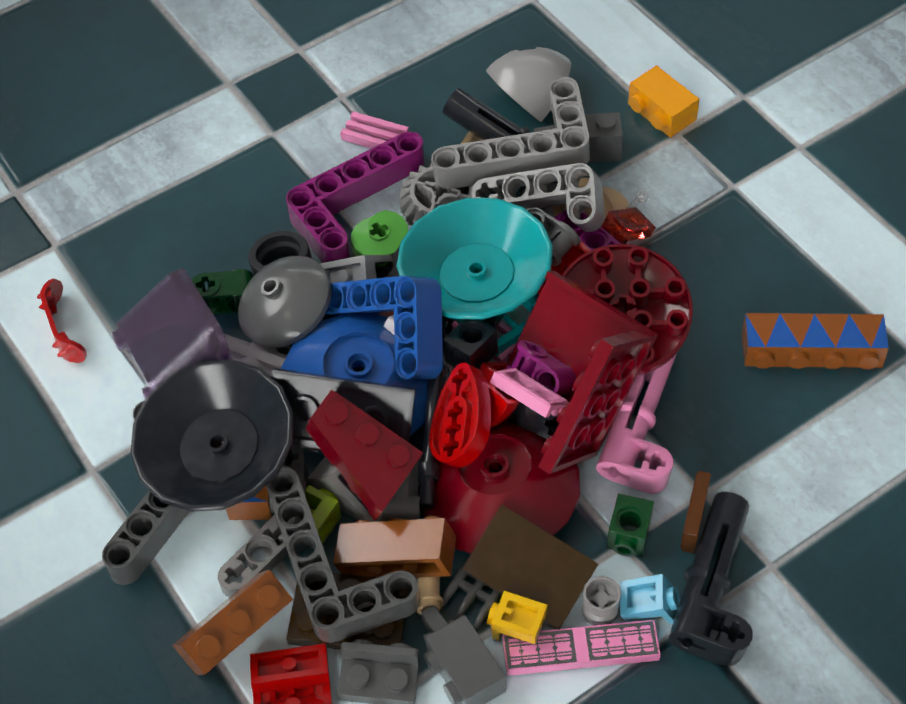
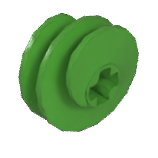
[351,210,408,267]

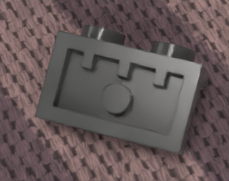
[336,639,420,704]

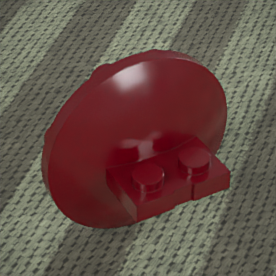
[562,244,693,375]

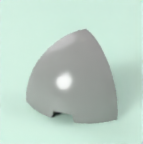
[486,47,571,122]

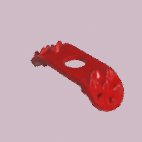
[37,278,87,363]

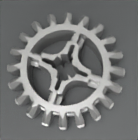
[399,162,473,226]

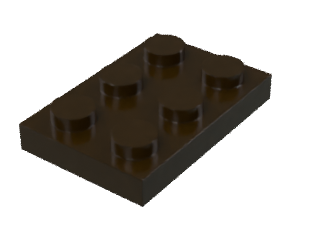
[286,573,410,650]

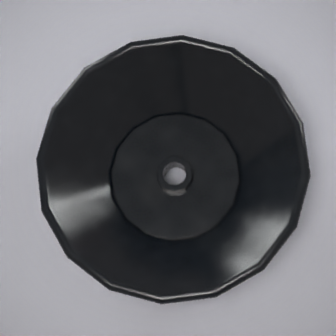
[130,359,294,512]

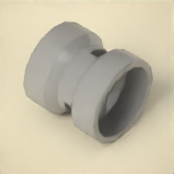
[582,576,621,626]

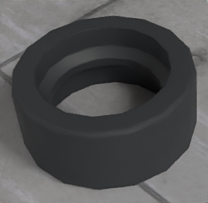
[248,231,312,275]

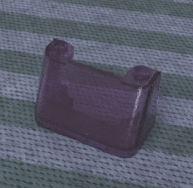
[111,267,232,400]

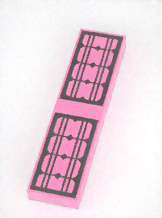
[502,620,660,676]

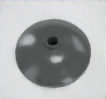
[238,256,332,348]

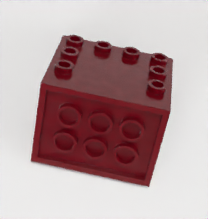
[507,270,658,474]

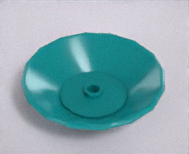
[396,198,553,320]

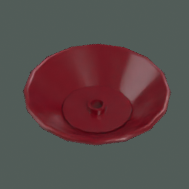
[419,419,580,554]

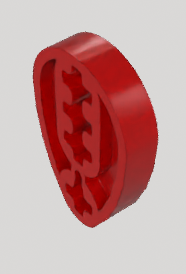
[429,363,491,468]

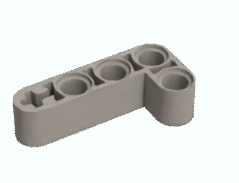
[471,163,605,232]

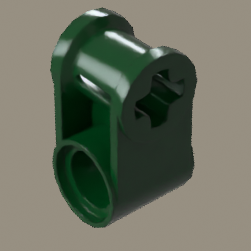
[190,269,254,316]

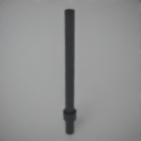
[417,316,446,509]

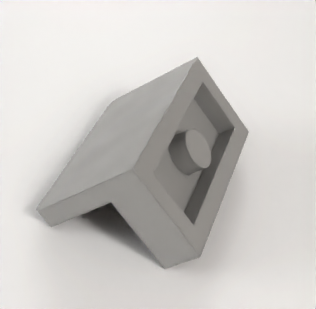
[319,255,393,283]

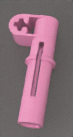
[596,355,676,494]

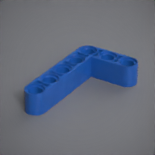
[324,276,443,380]

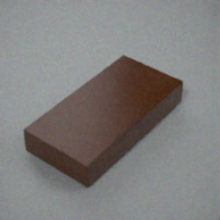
[680,471,711,554]

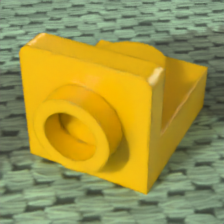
[487,591,548,644]

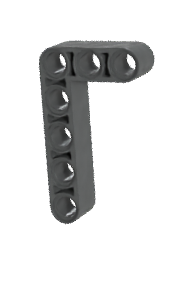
[102,400,223,585]
[266,466,420,643]

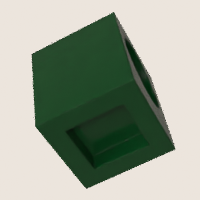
[607,493,654,557]

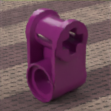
[506,340,576,396]

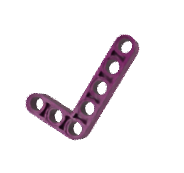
[286,132,424,263]

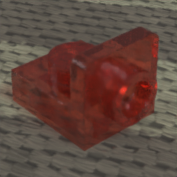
[601,207,656,244]

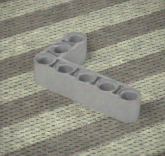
[431,77,590,189]

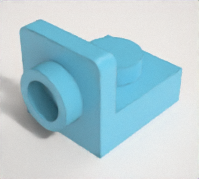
[620,574,681,624]

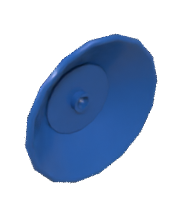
[281,313,428,435]

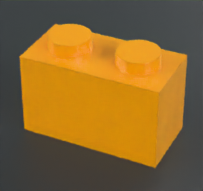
[628,65,699,138]

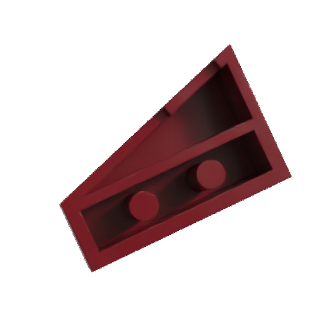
[305,389,423,522]

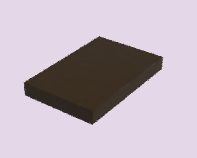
[463,505,599,629]

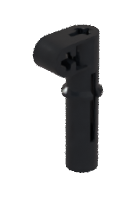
[442,88,558,211]
[669,492,753,666]

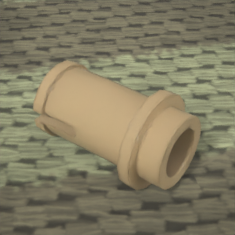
[417,577,443,615]

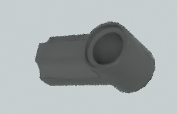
[382,462,421,521]

